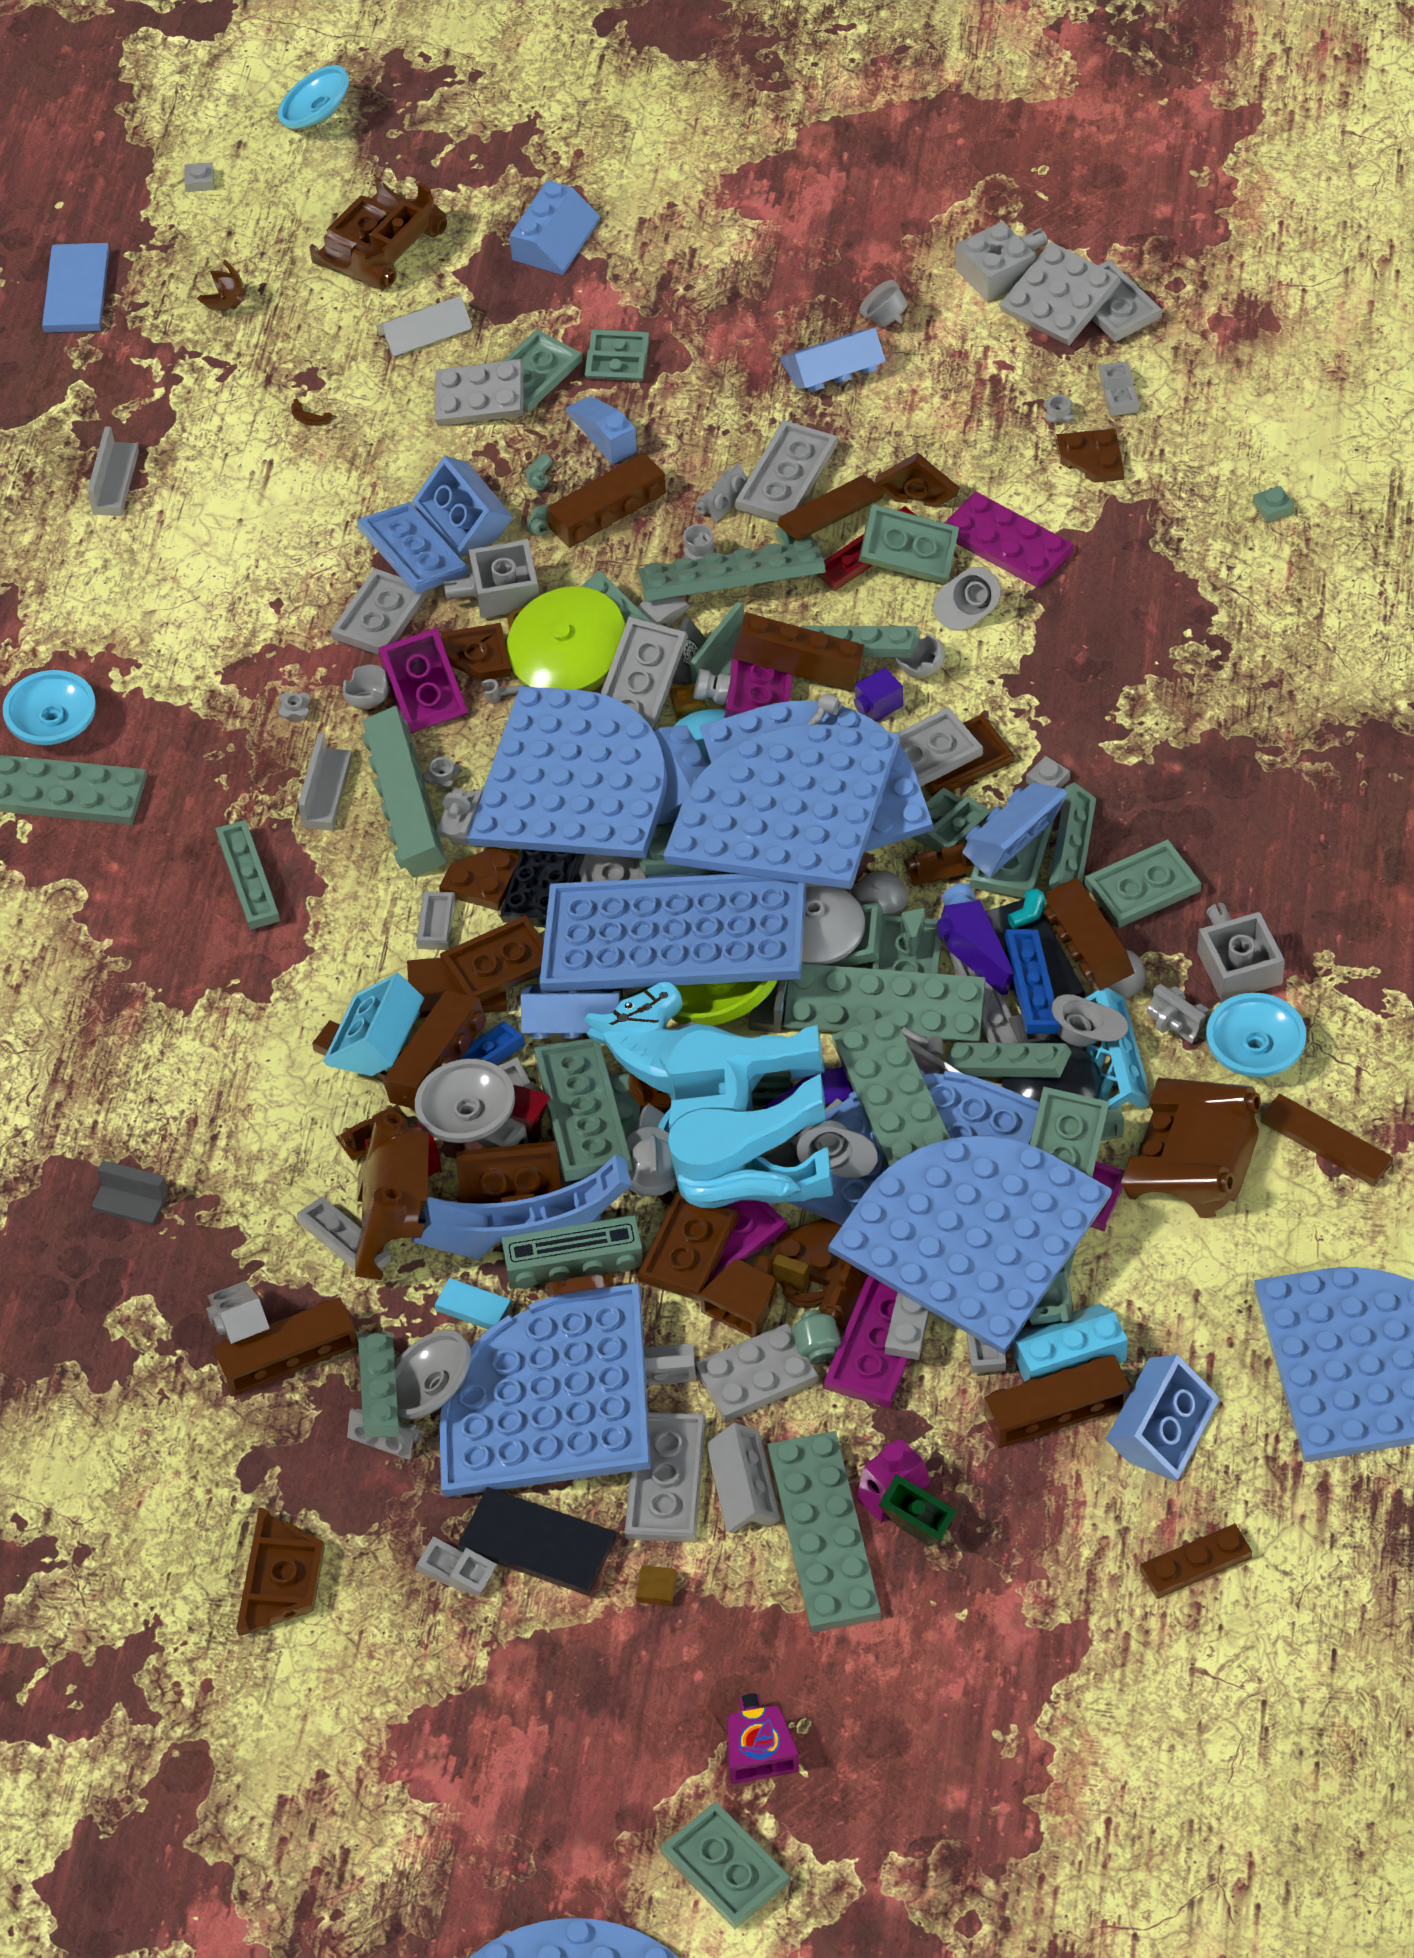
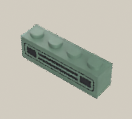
[501,1215,643,1289]

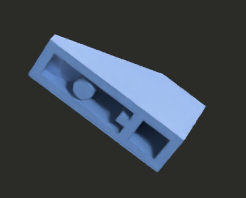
[565,396,637,465]

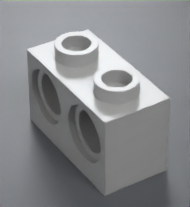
[206,1281,270,1344]

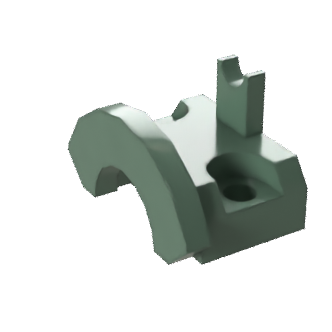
[1029,1269,1073,1325]

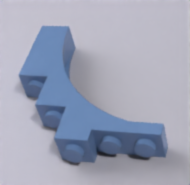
[411,1155,631,1260]

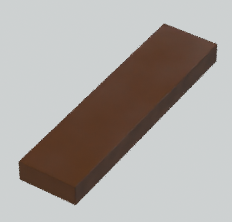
[777,474,884,541]
[1261,1093,1393,1187]

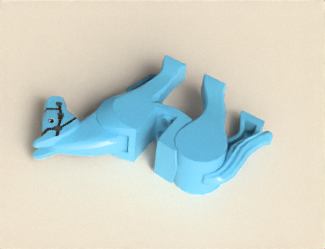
[584,982,833,1208]

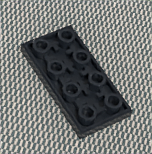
[500,849,585,925]
[985,899,1085,1011]
[458,1487,617,1596]

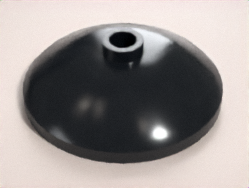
[1001,1039,1101,1102]

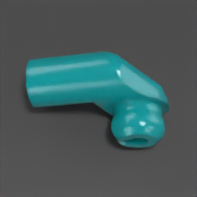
[1008,888,1046,929]

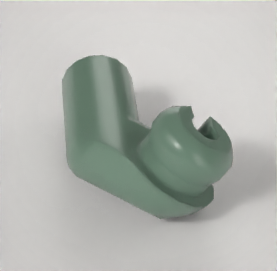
[525,453,553,491]
[527,503,553,536]

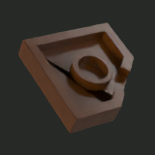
[1056,428,1124,483]
[874,452,960,507]
[441,623,511,681]
[439,848,520,911]
[769,1218,843,1285]

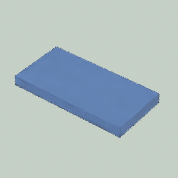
[42,243,110,333]
[357,502,469,594]

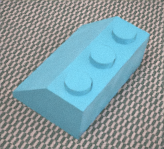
[323,972,424,1076]
[1009,1303,1128,1382]

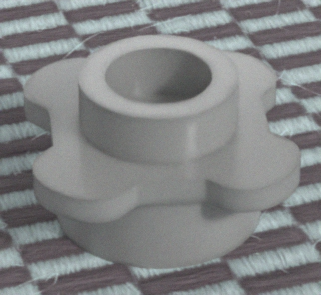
[1043,395,1074,422]
[278,692,310,722]
[424,757,460,788]

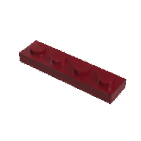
[815,506,917,591]

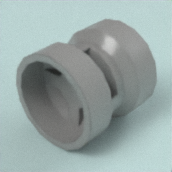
[683,524,714,560]
[693,669,731,705]

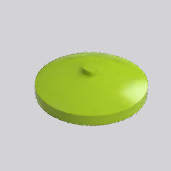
[507,586,626,691]
[671,980,778,1026]

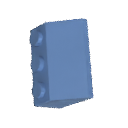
[509,180,600,275]
[780,328,886,393]
[412,456,513,558]
[654,725,708,824]
[962,782,1068,878]
[521,984,623,1039]
[1106,1354,1220,1481]

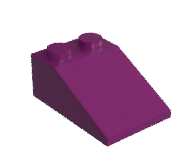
[378,628,468,733]

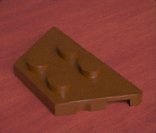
[236,1508,325,1635]

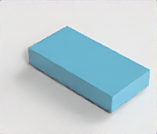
[435,1278,512,1330]

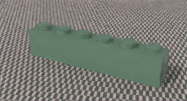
[362,706,447,878]

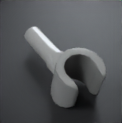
[482,679,526,704]
[807,694,842,725]
[901,1026,943,1057]

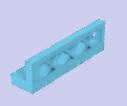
[1085,988,1151,1110]

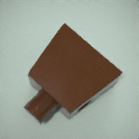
[700,1255,777,1338]

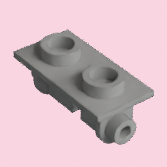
[695,462,747,523]
[347,1408,422,1460]

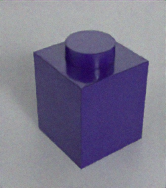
[854,667,904,722]

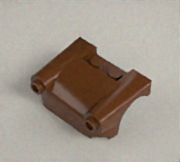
[309,178,447,290]
[1121,1077,1261,1218]
[355,1111,429,1280]

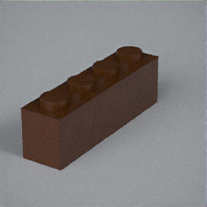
[547,452,666,548]
[732,612,864,691]
[1043,877,1135,991]
[383,990,486,1109]
[212,1297,358,1397]
[984,1355,1130,1449]

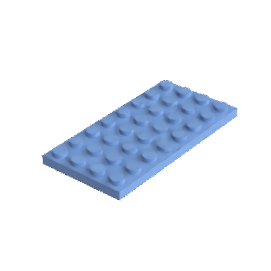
[539,874,807,992]

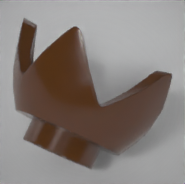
[197,259,246,311]

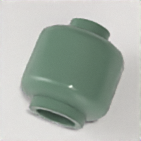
[792,1310,841,1364]

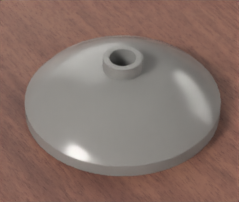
[802,886,865,965]
[415,1059,515,1143]
[395,1330,471,1419]

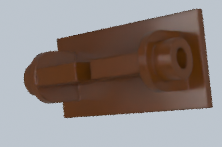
[904,842,973,886]
[336,1105,403,1161]
[818,1260,868,1329]

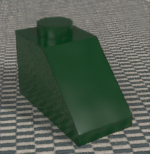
[878,1474,957,1547]

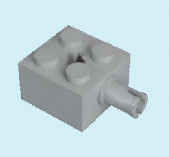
[955,221,1048,302]
[443,540,539,618]
[1197,903,1285,1002]

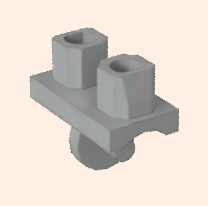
[436,788,483,845]
[1146,984,1210,1044]

